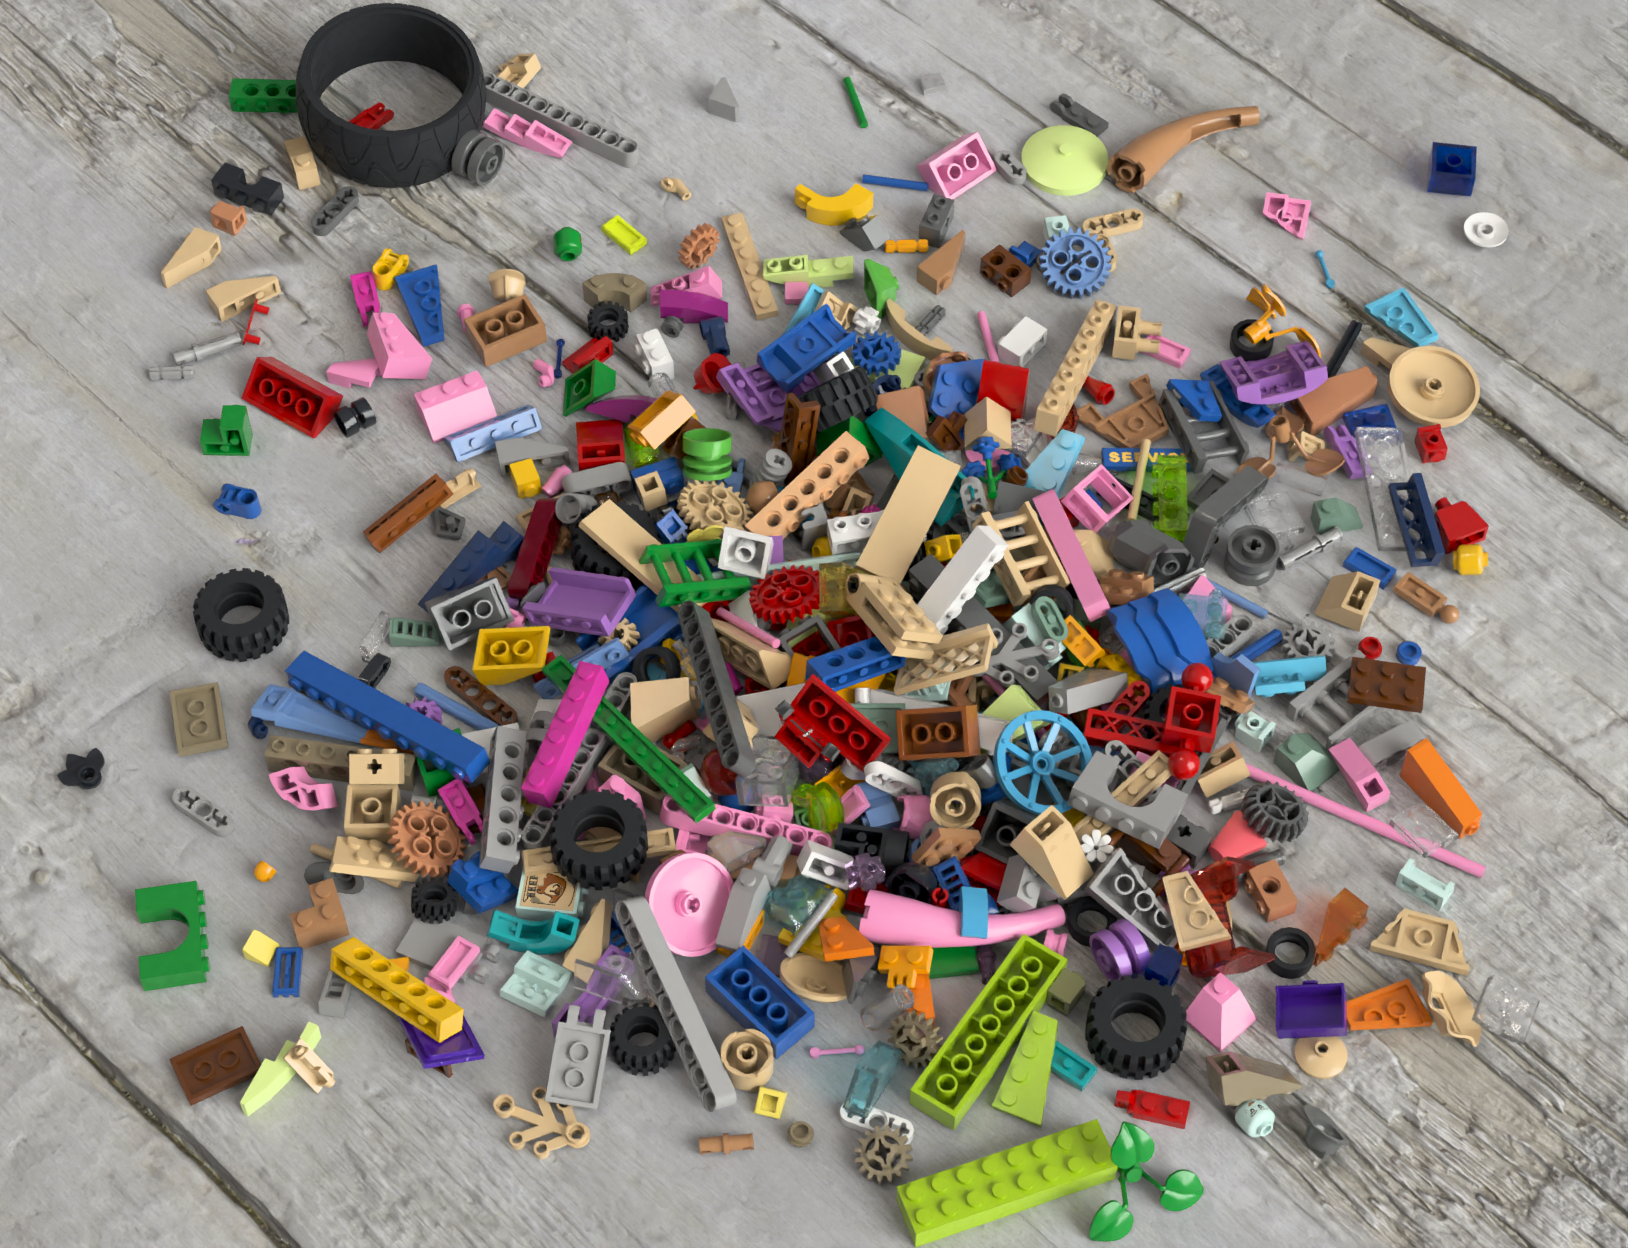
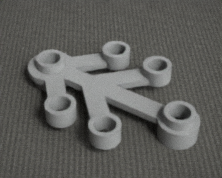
[965,623,1060,688]

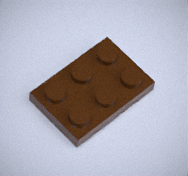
[1347,657,1426,713]
[169,1026,261,1106]

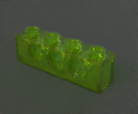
[1152,455,1188,543]

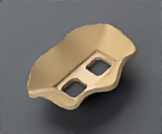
[1422,970,1481,1047]

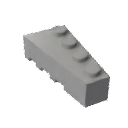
[1082,848,1178,955]

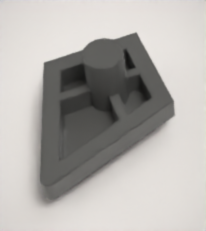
[434,506,466,540]

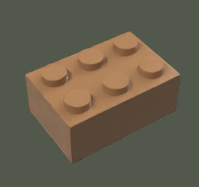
[464,294,547,367]

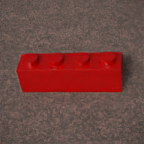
[241,356,343,438]
[790,674,891,772]

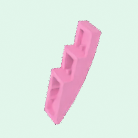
[483,108,572,159]

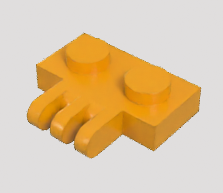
[877,945,933,988]

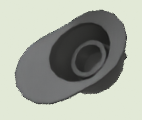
[304,860,364,894]
[1303,1105,1349,1160]

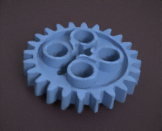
[1039,227,1112,299]

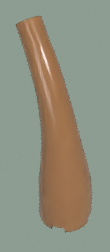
[1107,106,1259,193]

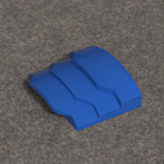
[1106,588,1214,694]

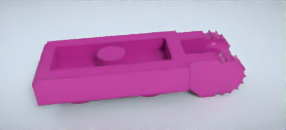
[350,271,381,327]
[438,779,483,845]

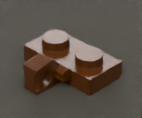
[925,411,967,461]

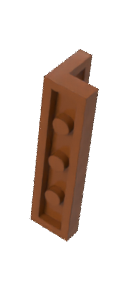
[363,473,454,553]

